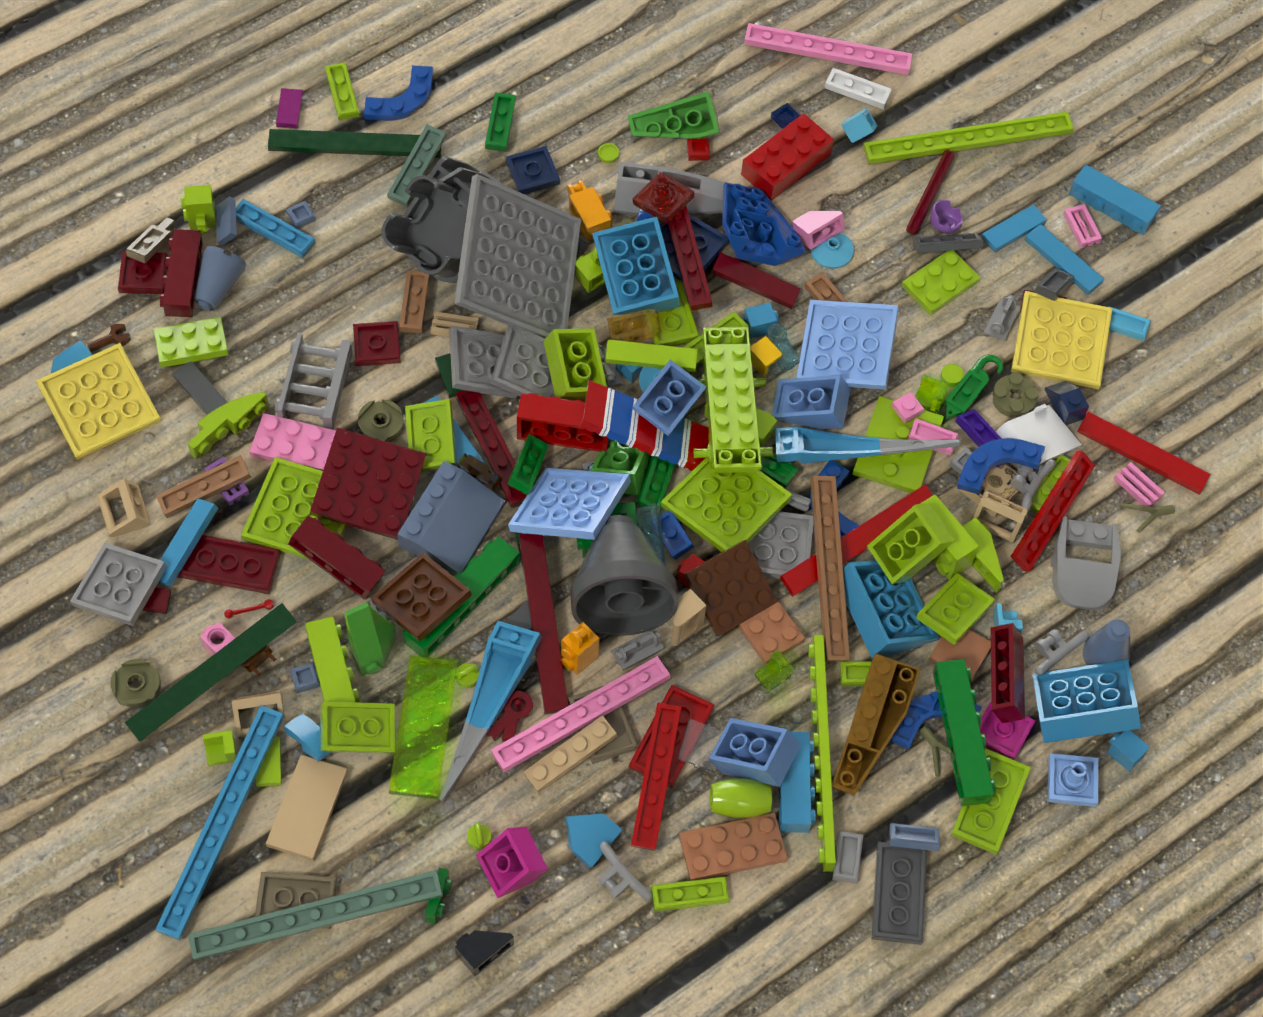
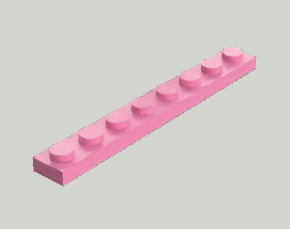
[744,23,912,75]
[491,656,670,773]

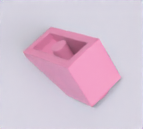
[792,211,845,250]

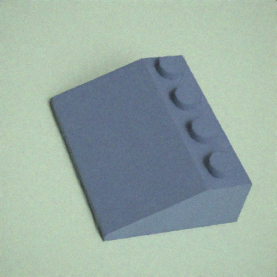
[398,461,505,574]

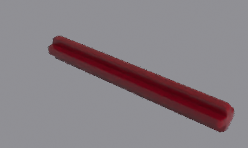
[906,150,955,235]

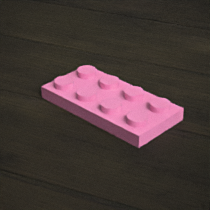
[249,413,336,471]

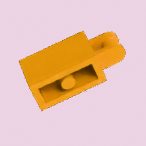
[566,180,613,241]
[561,622,599,675]

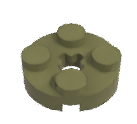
[993,372,1039,417]
[358,399,404,442]
[111,659,161,708]

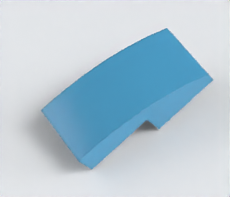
[284,713,332,761]

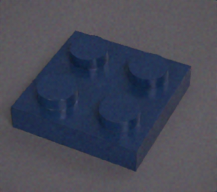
[505,146,560,194]

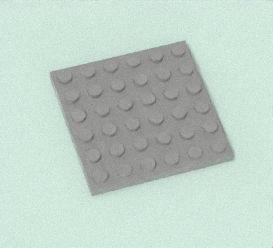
[454,174,581,338]

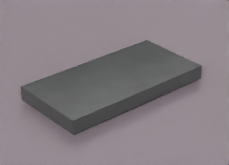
[871,842,927,945]

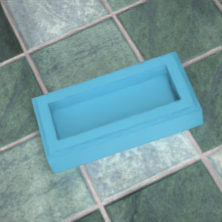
[1108,306,1151,341]

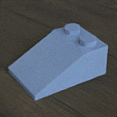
[632,360,706,436]
[772,375,851,429]

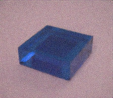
[771,103,800,129]

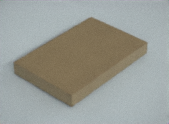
[568,686,638,764]
[255,872,337,929]

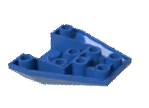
[722,182,805,266]

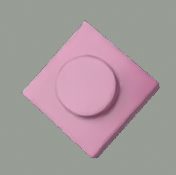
[891,392,924,423]

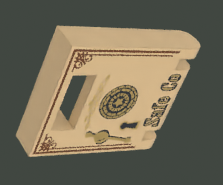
[959,464,1029,518]

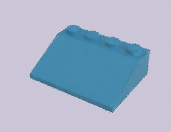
[592,217,680,315]
[843,560,940,658]
[1032,659,1141,743]

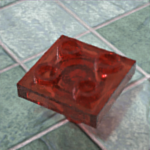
[632,172,695,224]

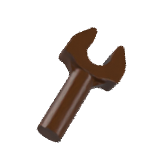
[87,324,131,352]

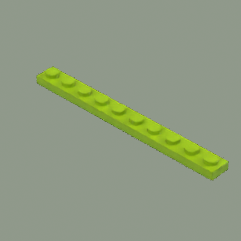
[863,111,1074,165]
[808,635,836,872]

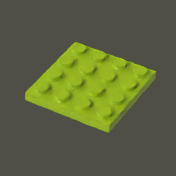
[241,457,347,560]
[661,458,792,552]

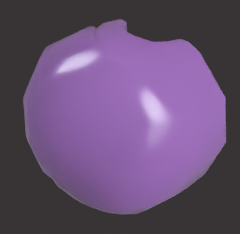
[930,200,963,234]

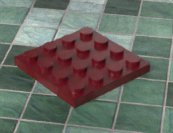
[310,427,426,540]

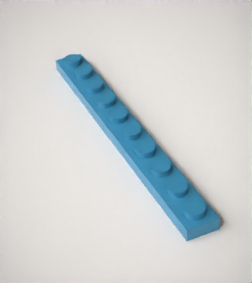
[155,706,284,941]

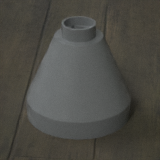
[570,515,679,636]

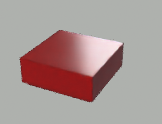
[687,138,710,161]

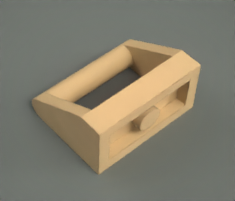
[97,479,150,537]
[973,491,1028,543]
[671,589,706,646]
[232,690,286,739]

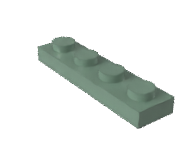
[387,124,446,207]

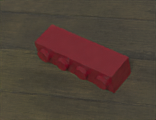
[160,229,203,318]
[288,515,385,600]
[990,623,1025,723]

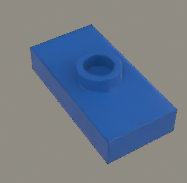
[652,511,694,560]

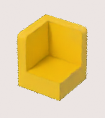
[750,336,782,377]

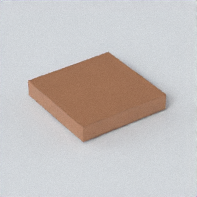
[929,630,991,683]

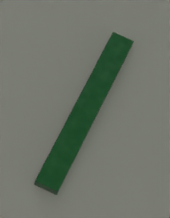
[268,129,441,158]
[124,603,297,742]

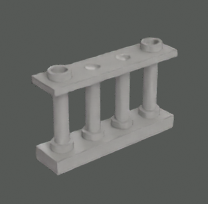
[275,332,352,430]

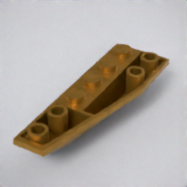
[832,654,921,796]

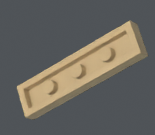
[523,715,618,793]

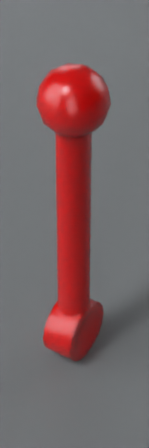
[224,599,274,619]

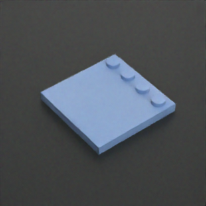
[797,300,899,390]
[508,468,631,540]

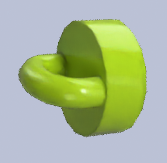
[456,663,479,688]
[467,822,491,850]

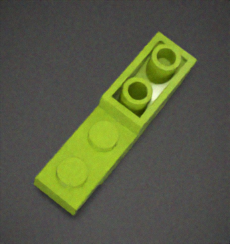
[187,392,269,460]

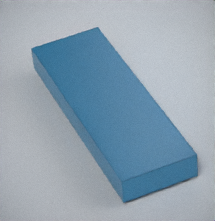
[981,204,1047,253]

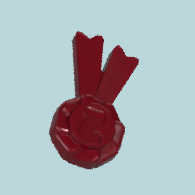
[486,691,533,743]

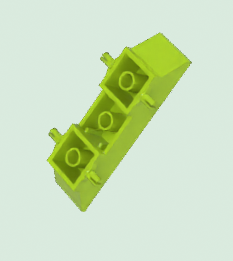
[694,327,773,473]

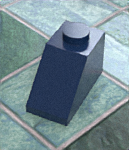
[1044,381,1089,425]

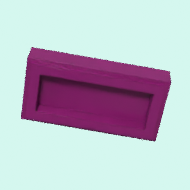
[276,88,303,129]

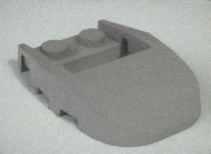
[1051,516,1121,610]

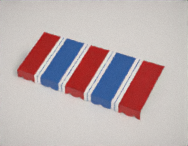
[579,380,709,471]

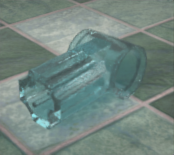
[766,324,800,371]

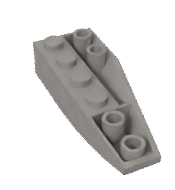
[614,162,725,218]

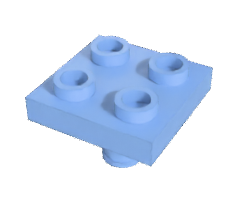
[1047,753,1098,807]

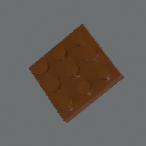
[684,540,778,636]
[371,553,472,642]

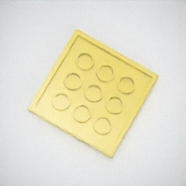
[1011,291,1112,389]
[36,343,161,460]

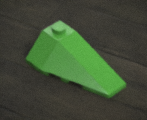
[627,91,720,139]
[591,440,651,495]
[344,602,396,676]

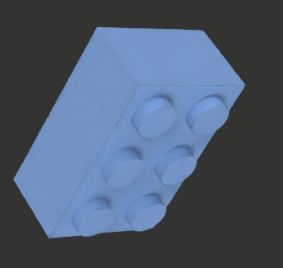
[709,718,801,787]

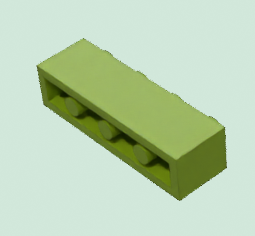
[305,616,360,702]

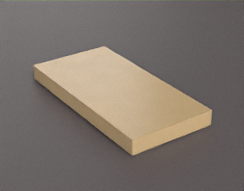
[266,755,348,861]

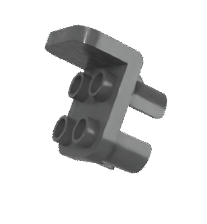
[382,156,491,283]

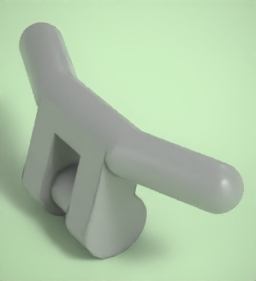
[1011,459,1055,510]
[1035,629,1089,675]
[598,842,653,901]

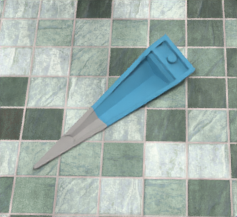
[775,427,961,464]
[440,621,542,803]

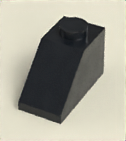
[455,930,514,976]

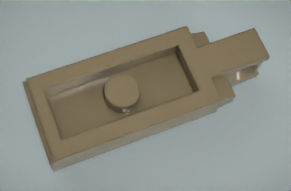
[126,218,175,263]

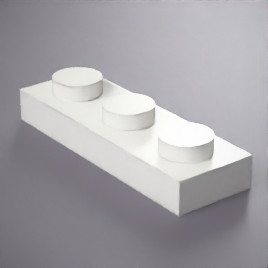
[825,68,892,110]

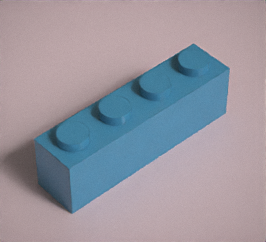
[1069,164,1161,235]
[778,731,815,833]

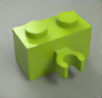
[181,185,216,233]
[574,248,605,293]

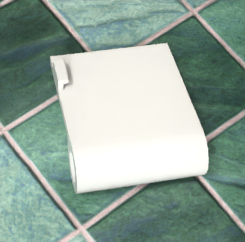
[996,404,1081,473]

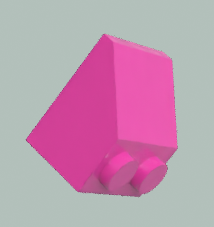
[476,827,548,898]

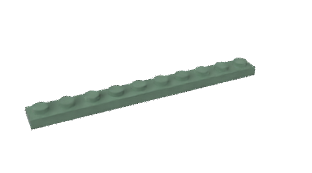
[188,870,443,961]

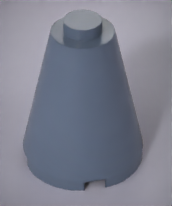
[195,246,246,311]
[1083,620,1130,666]

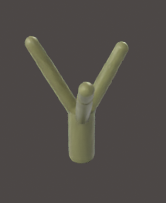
[1120,503,1175,533]
[919,726,952,777]

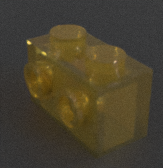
[607,309,662,342]

